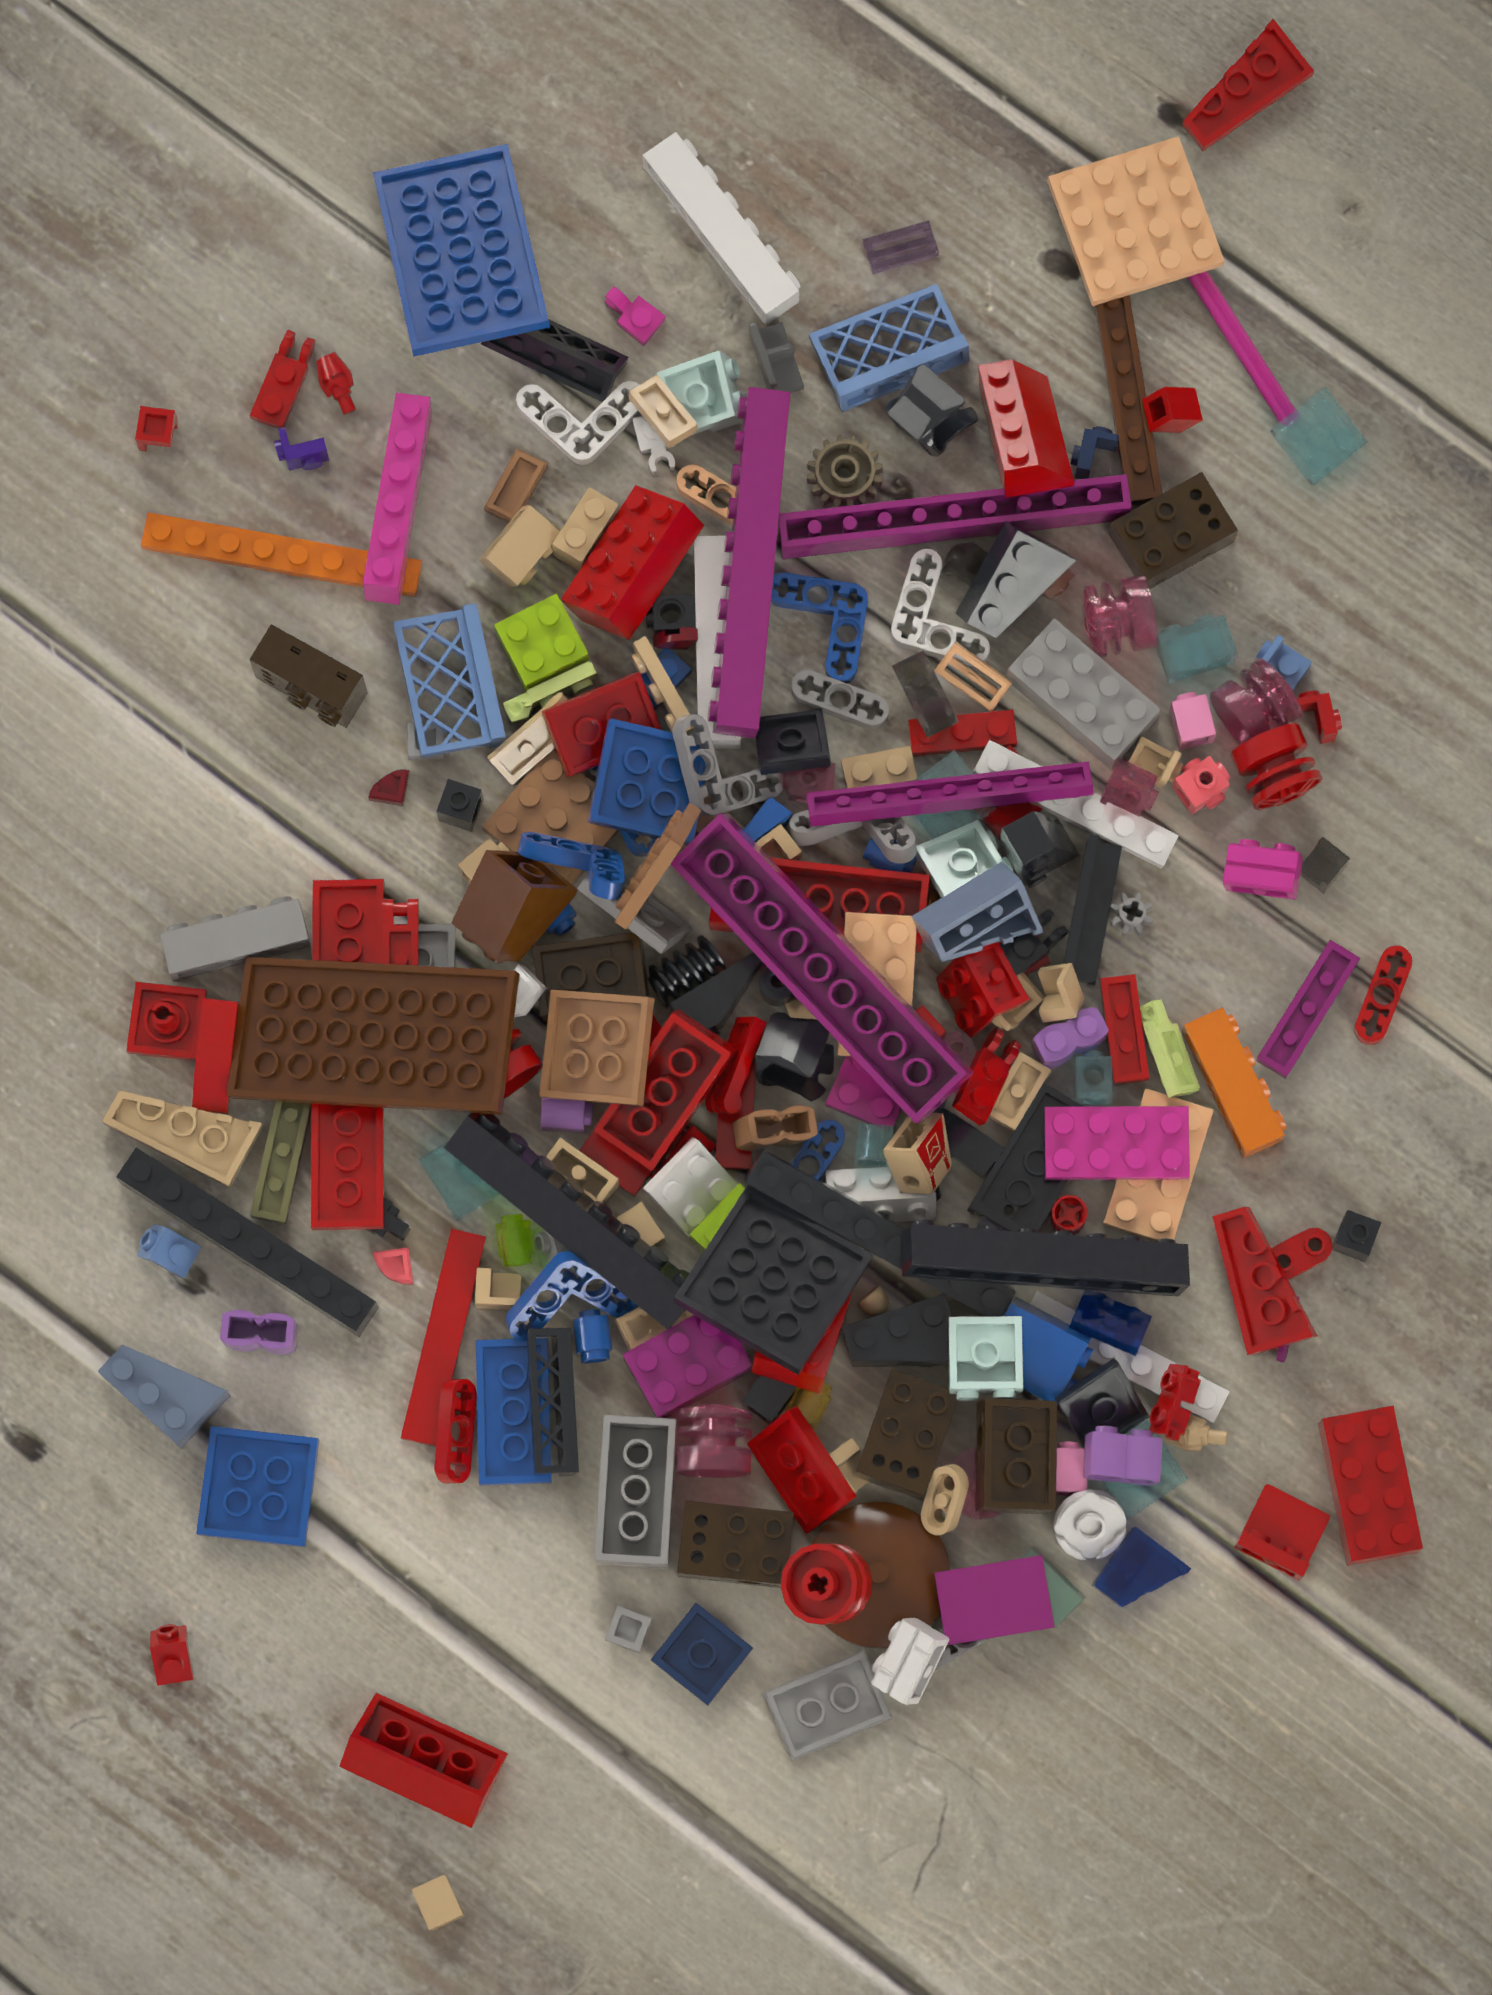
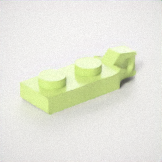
[503,661,597,724]
[1140,999,1200,1098]

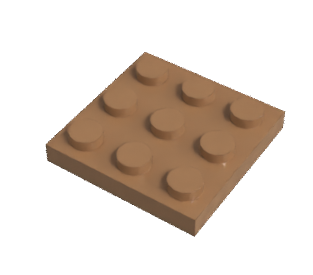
[482,750,620,885]
[614,803,702,930]
[539,990,654,1106]

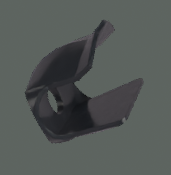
[885,365,978,457]
[755,1012,835,1102]

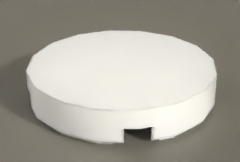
[1053,1489,1126,1560]

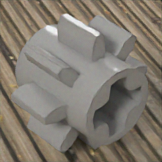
[1110,892,1153,937]

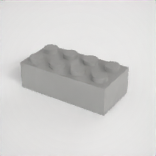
[1006,618,1161,771]
[594,1415,677,1569]

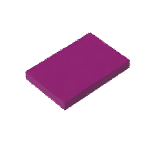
[934,1555,1055,1645]

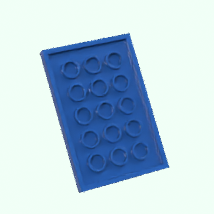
[373,144,550,357]

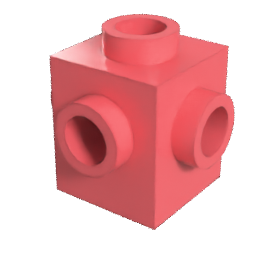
[1172,756,1230,815]

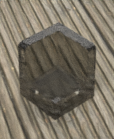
[1301,837,1350,894]

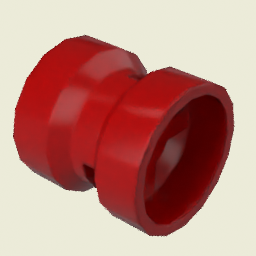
[1050,1195,1088,1235]

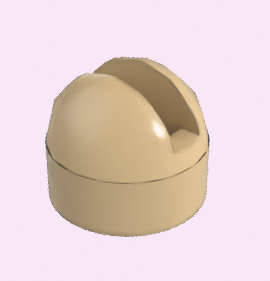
[857,1285,889,1316]

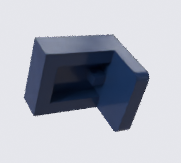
[1070,426,1119,479]

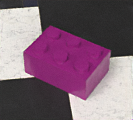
[623,1315,753,1418]

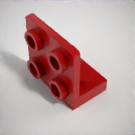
[936,942,1029,1039]
[1234,1484,1330,1581]

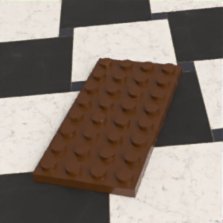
[227,957,520,1115]

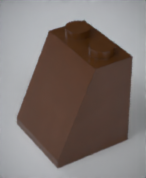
[451,850,578,963]

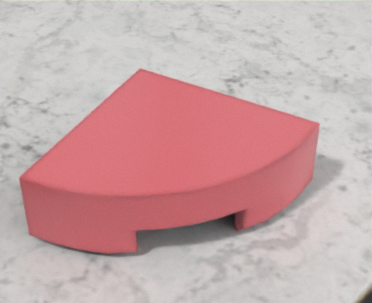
[373,1248,414,1285]

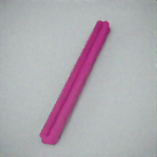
[1187,271,1298,426]

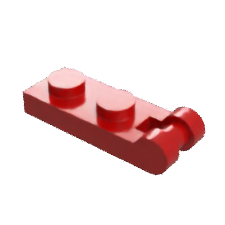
[382,899,419,966]
[705,1016,767,1114]

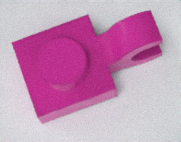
[604,286,666,346]

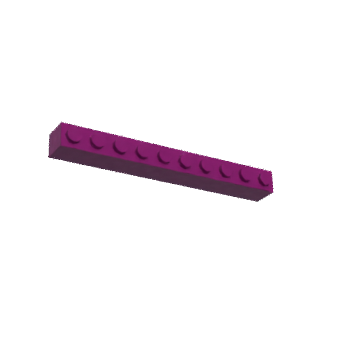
[707,387,791,738]
[778,474,1131,559]

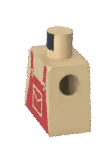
[883,1113,952,1201]

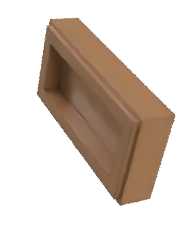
[484,448,548,523]

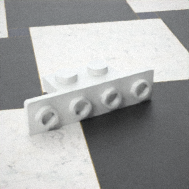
[809,1167,937,1227]

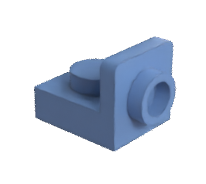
[1256,634,1312,693]

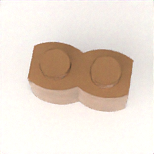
[732,1105,818,1151]

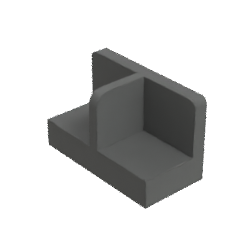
[749,322,804,393]

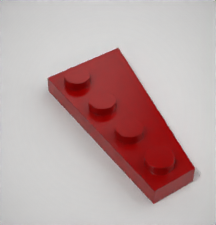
[1182,19,1314,152]
[1212,1206,1318,1355]

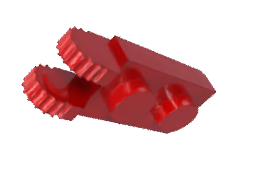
[250,330,316,429]
[952,1027,1021,1126]

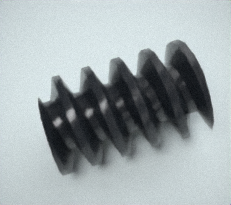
[648,935,726,1009]

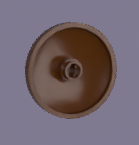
[812,1502,950,1649]

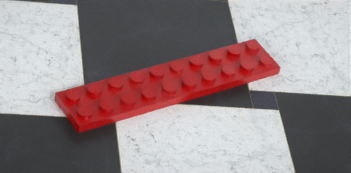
[311,879,385,1230]

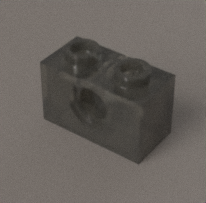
[892,650,959,738]

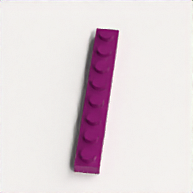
[806,761,1094,827]

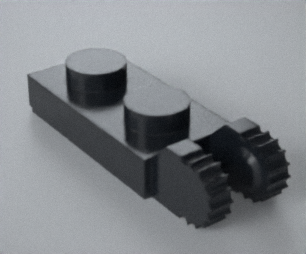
[1000,908,1069,976]

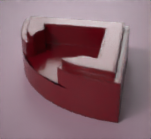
[653,627,698,650]
[368,769,410,807]

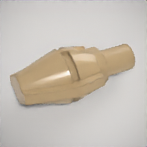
[1162,1415,1228,1451]

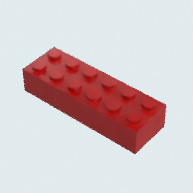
[709,858,930,953]

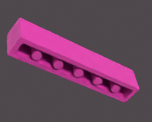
[363,392,432,605]

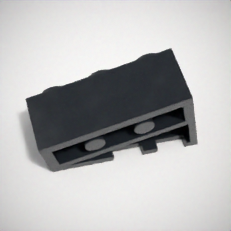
[998,811,1080,888]

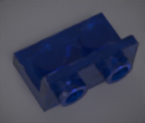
[1069,1290,1152,1356]

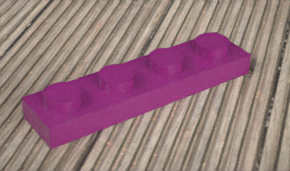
[1255,940,1360,1079]

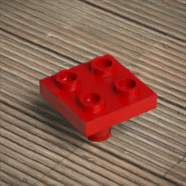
[126,982,208,1061]

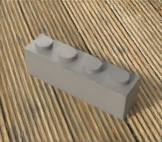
[160,896,311,981]

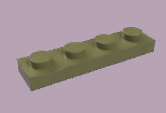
[250,1101,311,1225]

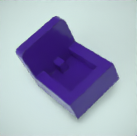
[274,427,330,471]

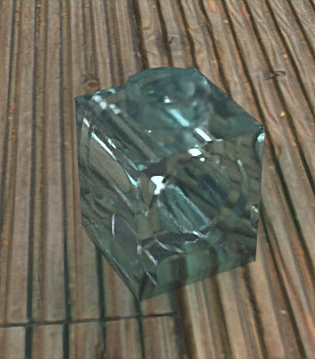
[1074,1050,1113,1105]
[854,1123,894,1167]

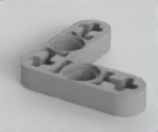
[672,714,784,816]
[789,809,917,863]

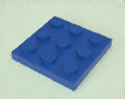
[588,718,713,846]
[196,1426,319,1548]

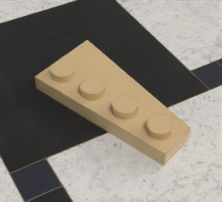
[102,1090,263,1188]

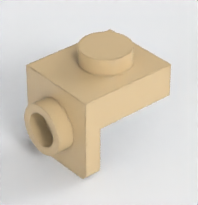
[1124,736,1183,788]
[992,973,1045,1031]

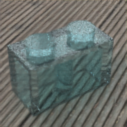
[1155,614,1238,683]

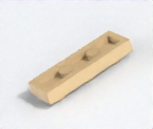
[631,636,695,736]

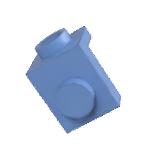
[137,1224,201,1278]

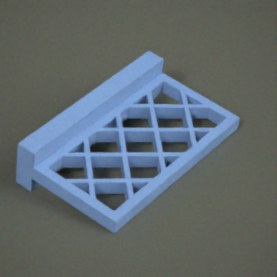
[809,284,970,412]
[393,603,505,758]

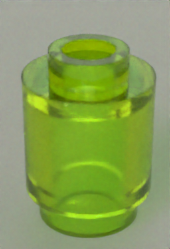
[495,1214,535,1267]

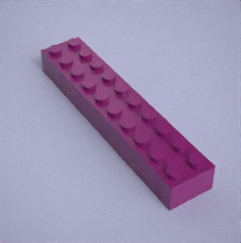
[671,813,974,1123]

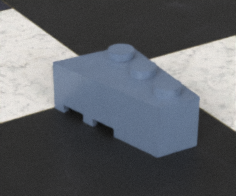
[912,861,1044,962]
[98,1344,230,1449]

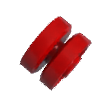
[781,1543,873,1625]

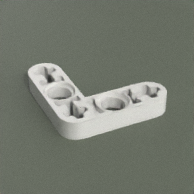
[516,381,640,465]
[891,549,990,668]

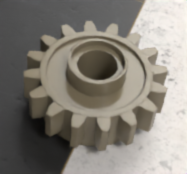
[807,435,883,507]

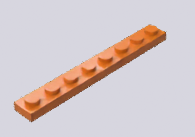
[141,512,423,597]

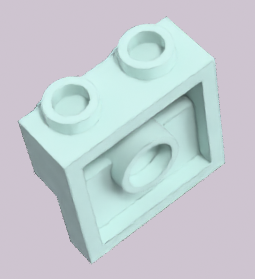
[657,350,745,435]
[916,820,1013,898]
[948,1316,1023,1401]

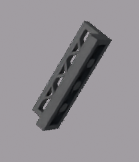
[481,319,629,402]
[1063,833,1122,985]
[526,1328,579,1477]

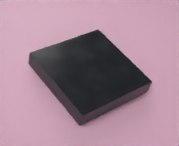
[755,709,831,775]
[1054,1358,1150,1448]

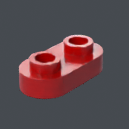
[1272,1228,1332,1280]

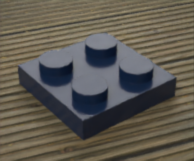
[651,1603,753,1706]

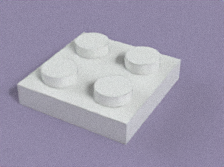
[643,1137,738,1237]

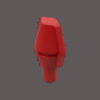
[316,352,356,415]

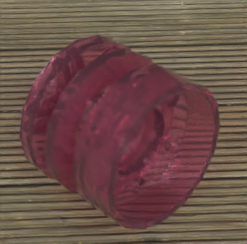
[1082,575,1158,658]
[1210,658,1303,744]
[676,1404,752,1478]

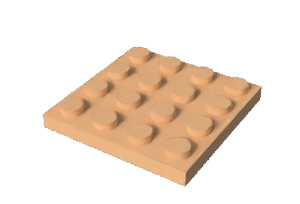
[1047,136,1225,306]

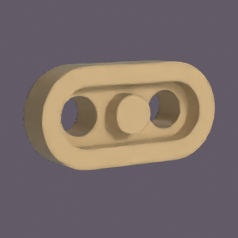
[921,1464,969,1535]

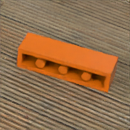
[1182,1007,1287,1159]

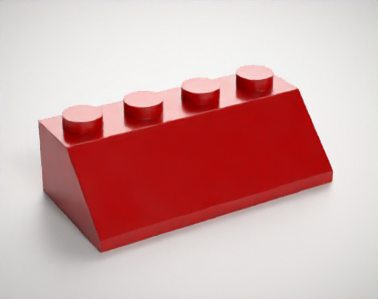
[978,359,1074,498]
[339,1693,508,1828]

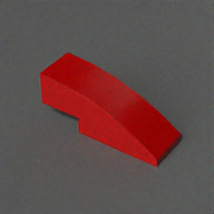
[192,998,239,1115]

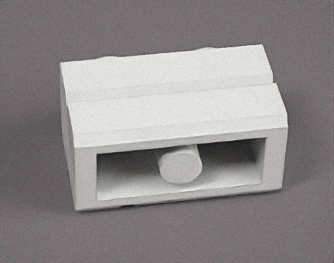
[871,1618,950,1705]

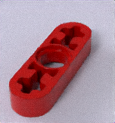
[1354,945,1413,1045]
[434,1379,477,1484]

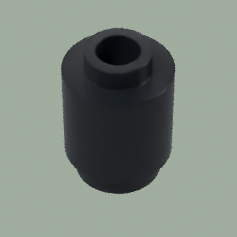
[760,968,794,1007]

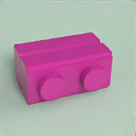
[1223,839,1303,900]

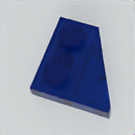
[1091,1526,1191,1607]

